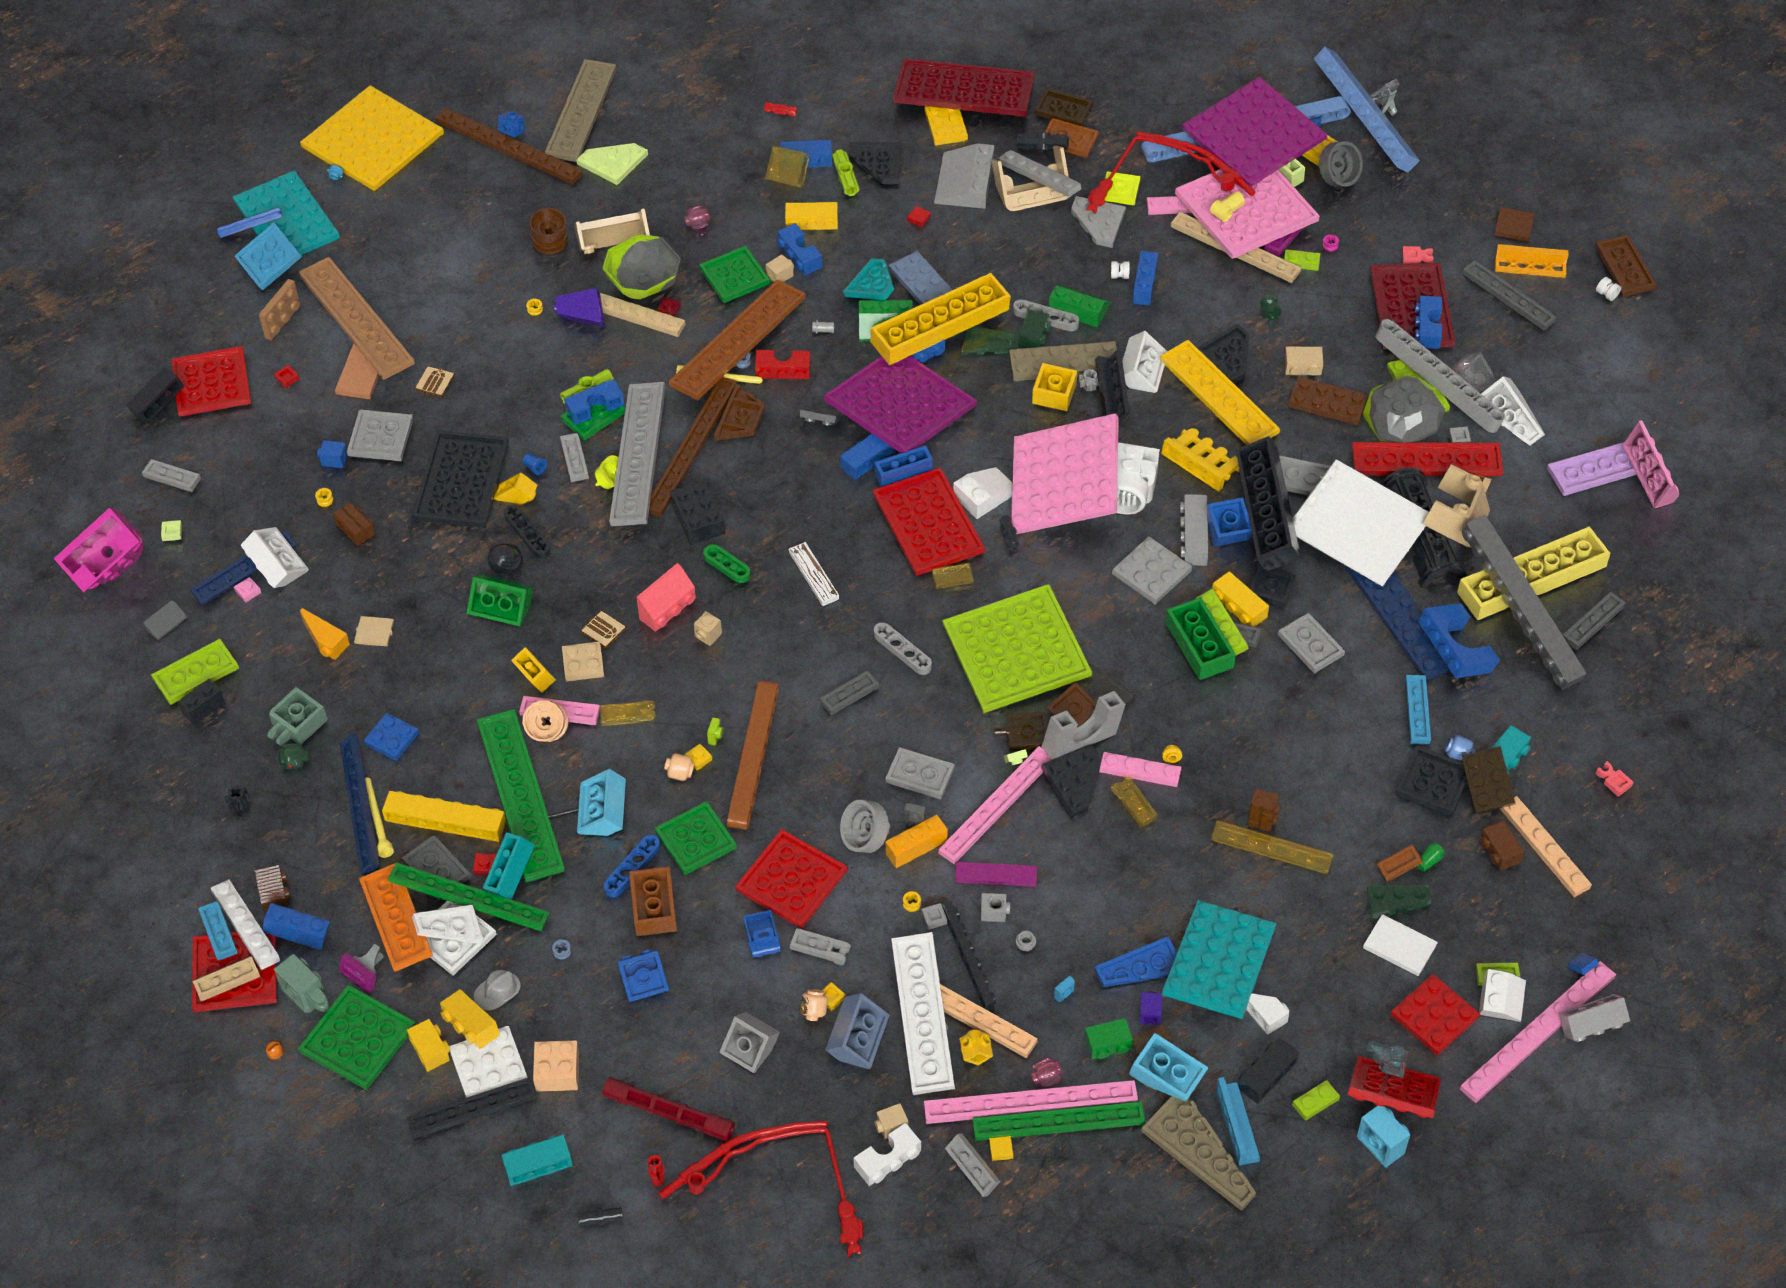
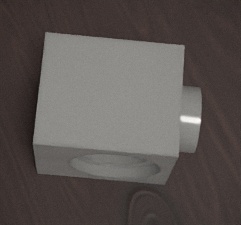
[981,893,1010,922]

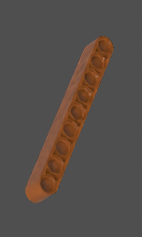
[727,680,779,830]

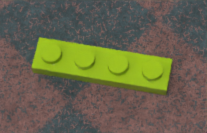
[1196,589,1249,655]

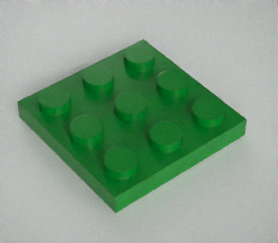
[699,246,770,303]
[655,801,737,876]

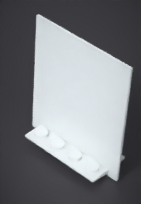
[1293,460,1429,586]

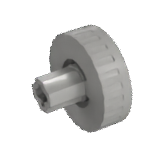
[840,800,890,853]

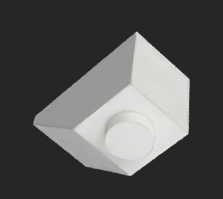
[1246,994,1289,1035]

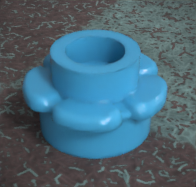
[327,165,343,180]

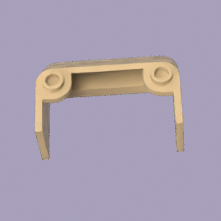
[991,146,1069,211]
[574,209,650,254]
[1423,464,1490,547]

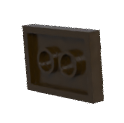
[1034,88,1093,126]
[1461,746,1516,814]

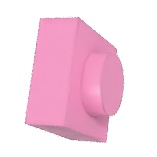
[234,577,261,603]

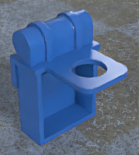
[743,910,781,958]

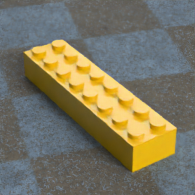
[870,273,1010,365]

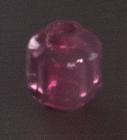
[684,205,711,230]
[1031,1057,1064,1089]

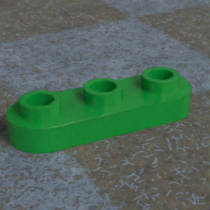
[703,544,751,583]

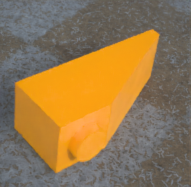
[300,608,350,660]

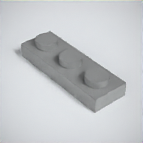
[560,433,589,482]
[142,459,201,492]
[945,1133,1000,1197]

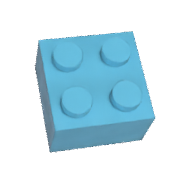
[1357,1106,1410,1168]

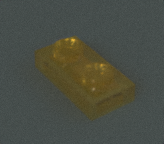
[932,563,973,589]

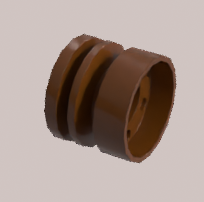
[530,208,568,255]

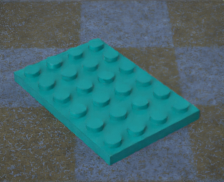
[233,170,340,255]
[1162,900,1277,1019]

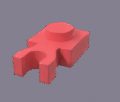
[1402,246,1433,264]
[1595,761,1634,797]

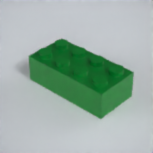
[1165,597,1236,680]

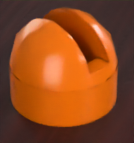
[266,1041,284,1060]

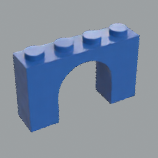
[1417,603,1500,678]

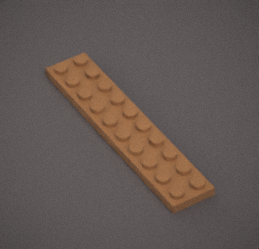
[298,257,415,380]

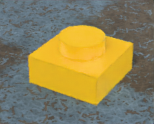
[685,744,712,771]

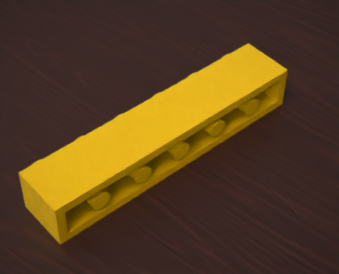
[382,791,506,842]

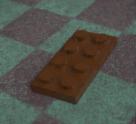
[1595,235,1657,297]
[1288,376,1368,426]

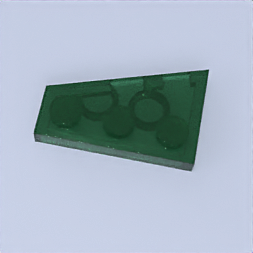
[961,326,1021,356]
[1367,885,1431,920]

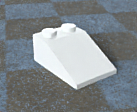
[953,467,1013,519]

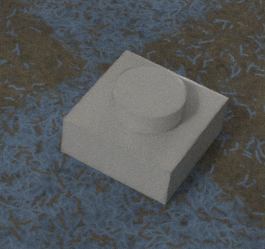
[1448,427,1471,443]
[921,903,947,930]

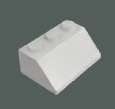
[1122,331,1167,393]
[241,527,309,588]

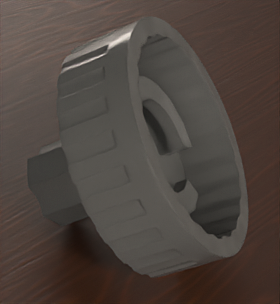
[1319,141,1363,187]

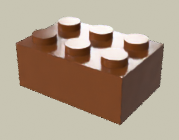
[629,867,677,936]

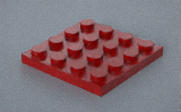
[171,346,252,417]
[735,829,848,929]
[192,929,277,1012]
[1348,1056,1441,1118]

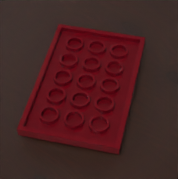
[1370,263,1455,349]

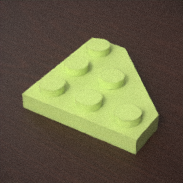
[576,143,648,185]

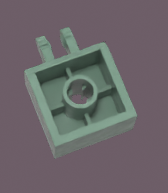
[268,687,328,745]
[274,954,329,1013]

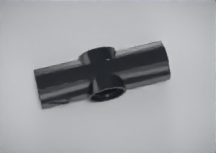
[1016,132,1069,151]

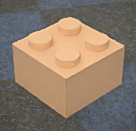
[533,1040,579,1092]

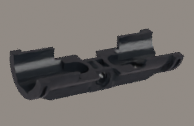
[1380,468,1467,589]

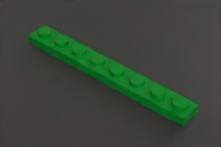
[388,862,549,931]
[973,1102,1145,1141]

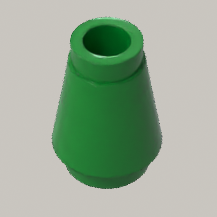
[1417,842,1445,872]

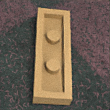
[193,956,260,1001]

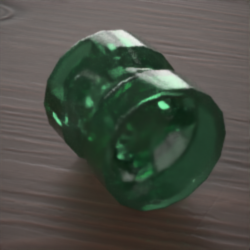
[1260,295,1282,320]

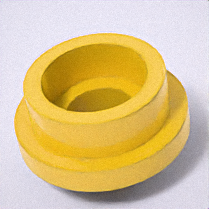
[1162,745,1182,763]

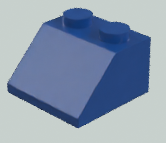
[1207,497,1252,547]

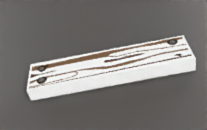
[789,542,839,606]

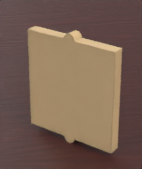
[354,616,394,646]

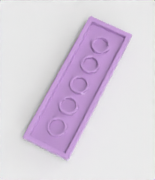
[1547,442,1664,496]

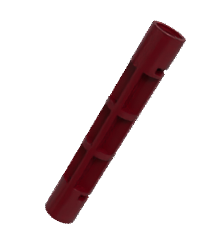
[602,1077,735,1141]

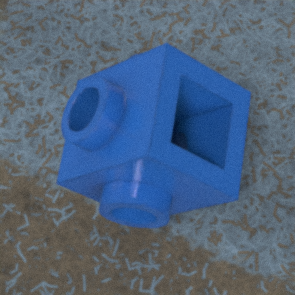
[498,111,525,137]

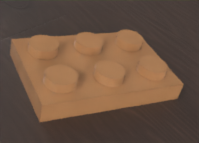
[259,279,300,340]

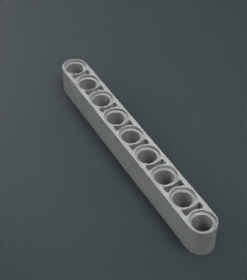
[1375,319,1505,433]

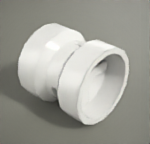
[1111,261,1129,279]
[1596,277,1621,301]

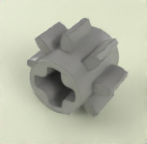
[1079,369,1099,391]

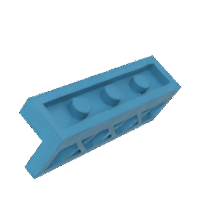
[1216,1077,1260,1166]

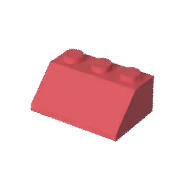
[637,563,696,632]

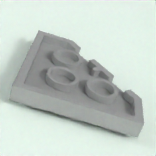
[1071,196,1126,248]

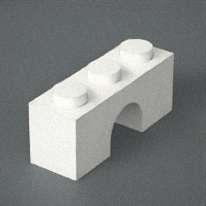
[854,1123,921,1186]

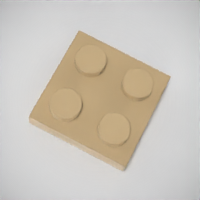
[562,641,604,682]

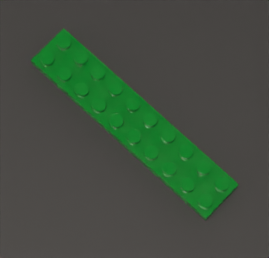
[477,709,565,882]

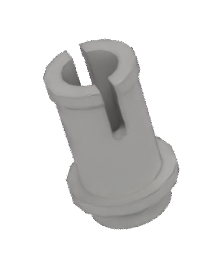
[812,320,834,334]

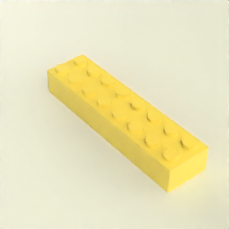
[1457,526,1610,620]

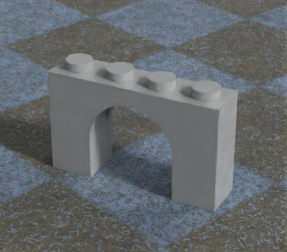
[1042,691,1126,760]

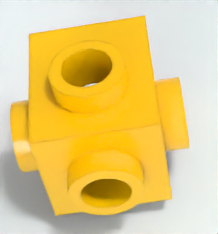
[959,1029,993,1065]

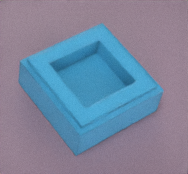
[1054,976,1075,1002]

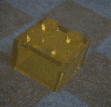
[765,146,810,189]

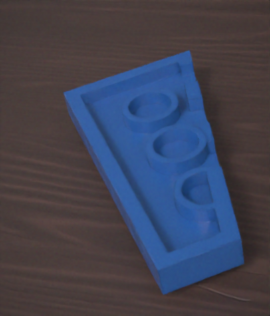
[1094,936,1177,987]

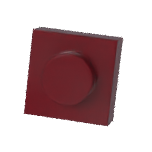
[657,297,681,317]

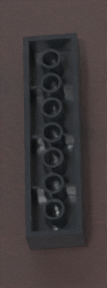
[1235,436,1301,572]

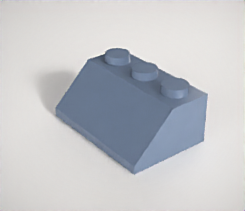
[826,993,890,1069]

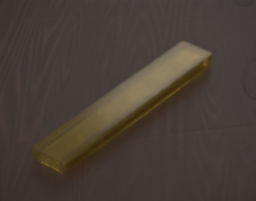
[1211,820,1334,874]

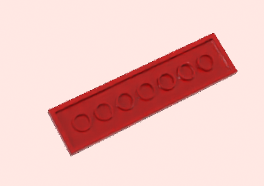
[1352,442,1503,476]

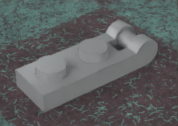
[790,928,851,965]

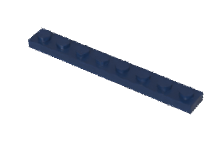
[340,733,379,875]

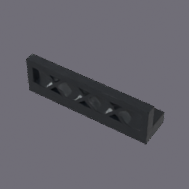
[1095,350,1130,424]

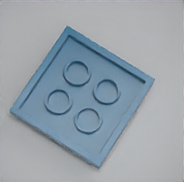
[235,222,302,291]

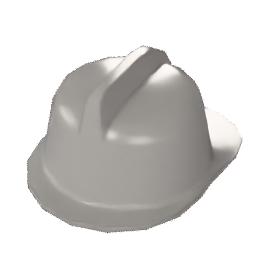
[474,970,520,1011]

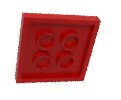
[1390,974,1480,1056]

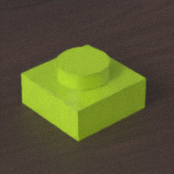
[707,718,723,746]

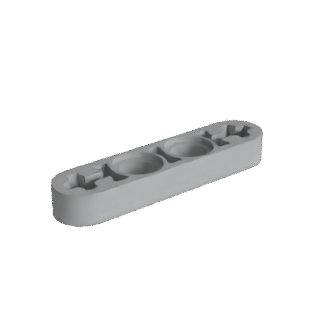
[1013,300,1079,331]
[874,622,932,675]

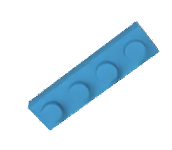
[1405,675,1431,744]

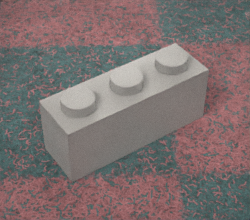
[1559,994,1630,1042]

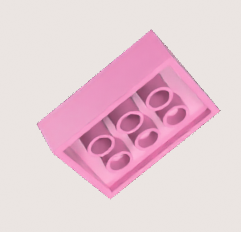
[1622,420,1679,509]

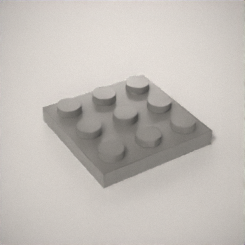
[347,410,413,461]
[1112,536,1192,605]

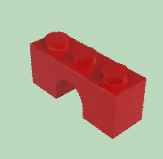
[755,350,811,379]

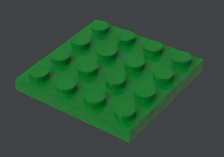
[298,985,416,1090]

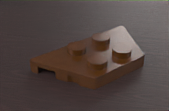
[714,384,765,441]

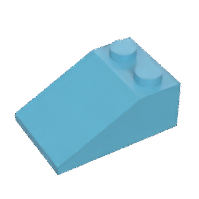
[1129,1033,1208,1101]

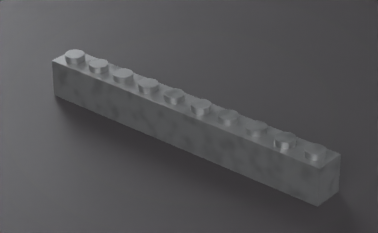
[1461,514,1587,690]

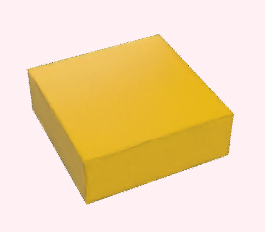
[822,982,846,1011]
[989,1136,1013,1161]

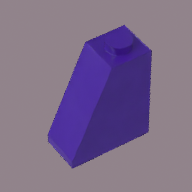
[554,288,605,327]

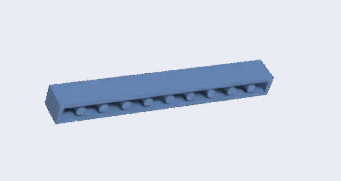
[1314,47,1420,173]

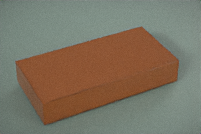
[1377,845,1423,882]

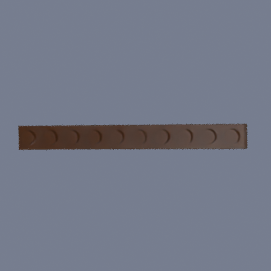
[436,107,583,185]
[649,377,737,517]

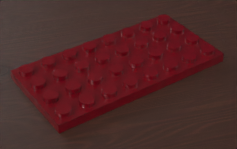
[893,58,1035,117]

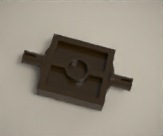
[994,712,1049,751]

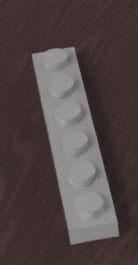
[998,150,1081,197]

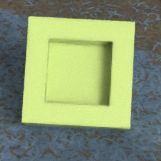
[161,520,182,541]
[1003,749,1028,765]

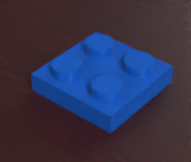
[363,713,419,761]

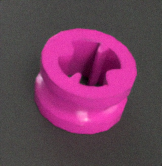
[1323,235,1339,251]

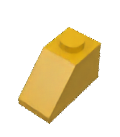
[494,473,537,505]

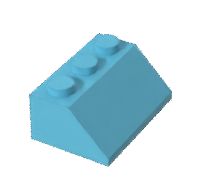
[577,769,626,836]

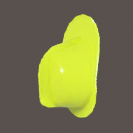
[595,455,619,489]

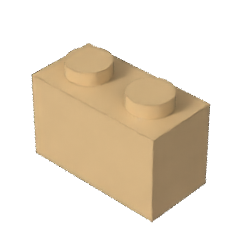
[1284,347,1323,375]

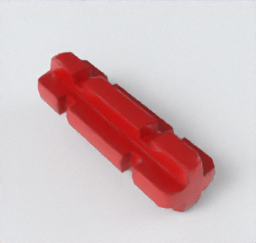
[764,102,797,117]

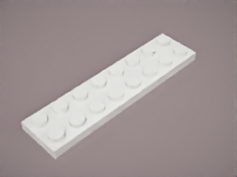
[891,932,955,1095]

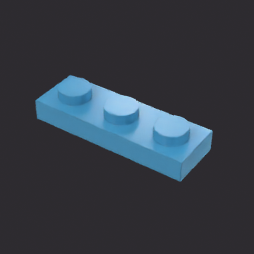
[198,901,237,961]

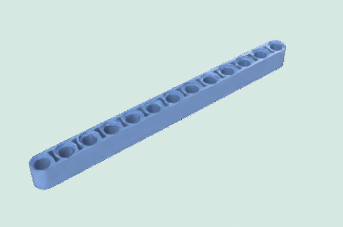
[1141,96,1351,162]

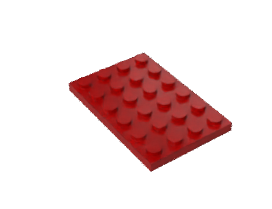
[873,467,985,576]

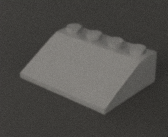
[934,144,994,209]

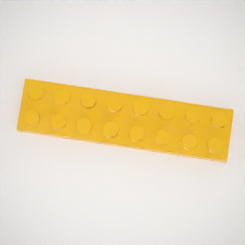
[1160,340,1280,445]

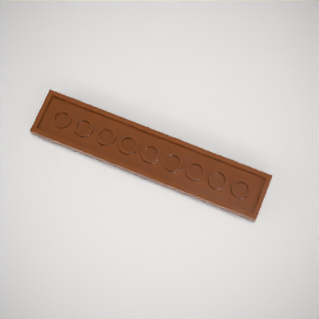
[669,280,806,400]

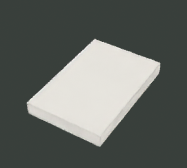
[1363,914,1438,976]

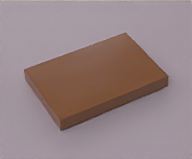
[1044,118,1099,158]

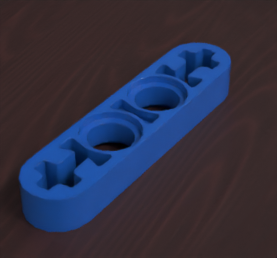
[604,835,660,898]

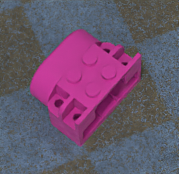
[54,508,144,593]

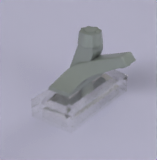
[1370,79,1399,116]

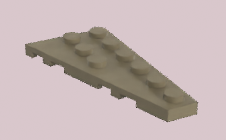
[1141,1096,1256,1211]

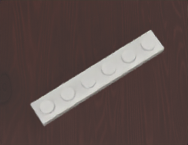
[211,879,280,970]

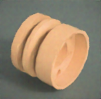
[523,700,569,742]

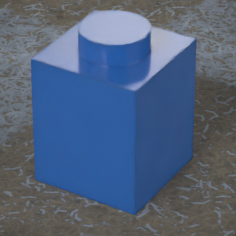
[317,440,348,468]

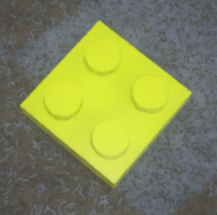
[1105,171,1141,206]

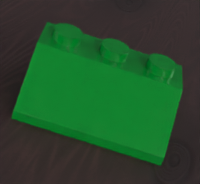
[1049,285,1111,328]
[859,300,912,341]
[466,574,534,626]

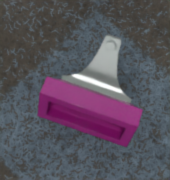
[339,944,384,994]

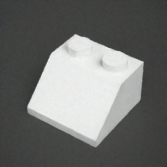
[1479,969,1526,1022]

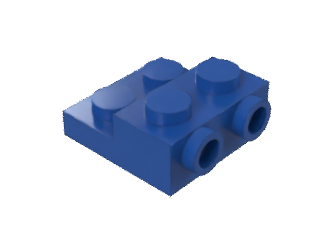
[617,949,669,1003]

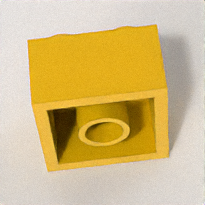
[1032,363,1077,411]

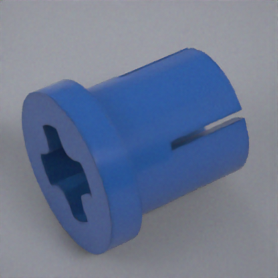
[522,453,547,475]

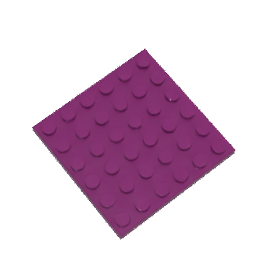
[1182,77,1327,187]
[824,356,977,453]

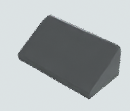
[143,600,187,640]

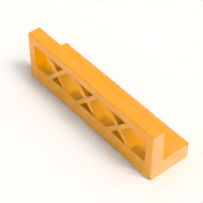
[1495,244,1568,278]

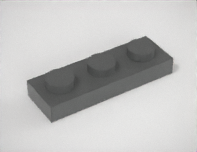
[820,670,879,715]

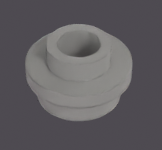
[1016,931,1036,951]

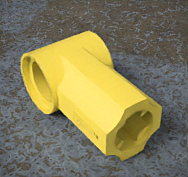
[1210,192,1245,222]

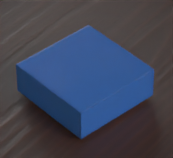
[1568,953,1599,975]

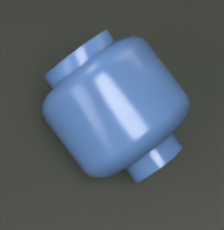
[1444,735,1476,763]

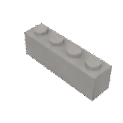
[1180,494,1208,566]

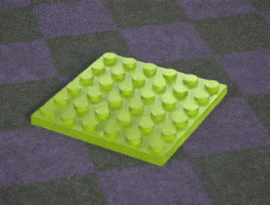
[942,584,1092,713]

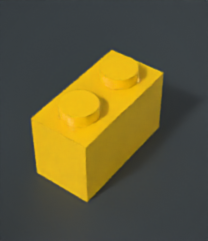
[511,647,556,693]
[407,1019,451,1072]

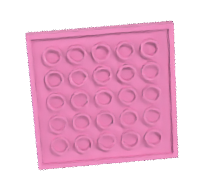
[1175,169,1320,259]
[1011,413,1118,534]

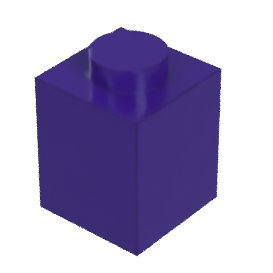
[1139,991,1162,1026]

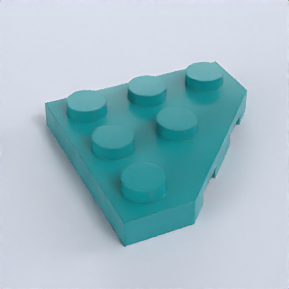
[843,258,894,300]

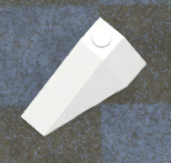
[1481,377,1545,446]

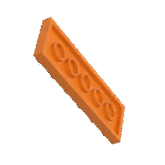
[359,863,433,972]

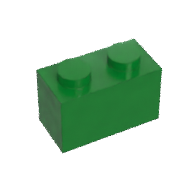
[1084,1018,1133,1059]

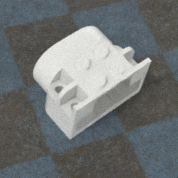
[1117,443,1160,514]

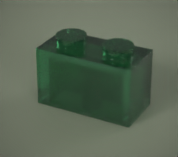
[1019,309,1051,348]

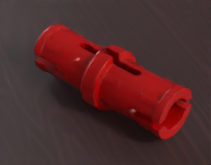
[648,1155,665,1187]

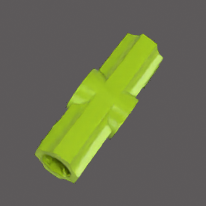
[832,149,859,196]
[560,369,614,404]

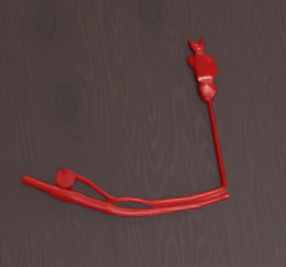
[1086,132,1255,214]
[658,1120,863,1257]

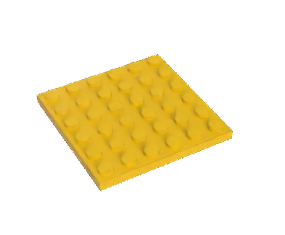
[300,85,444,191]

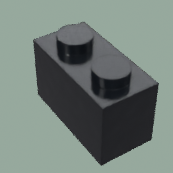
[178,679,225,725]

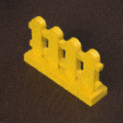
[1161,428,1240,492]

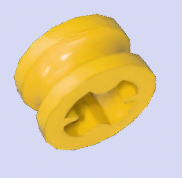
[526,299,543,315]
[315,488,333,507]
[903,891,921,912]

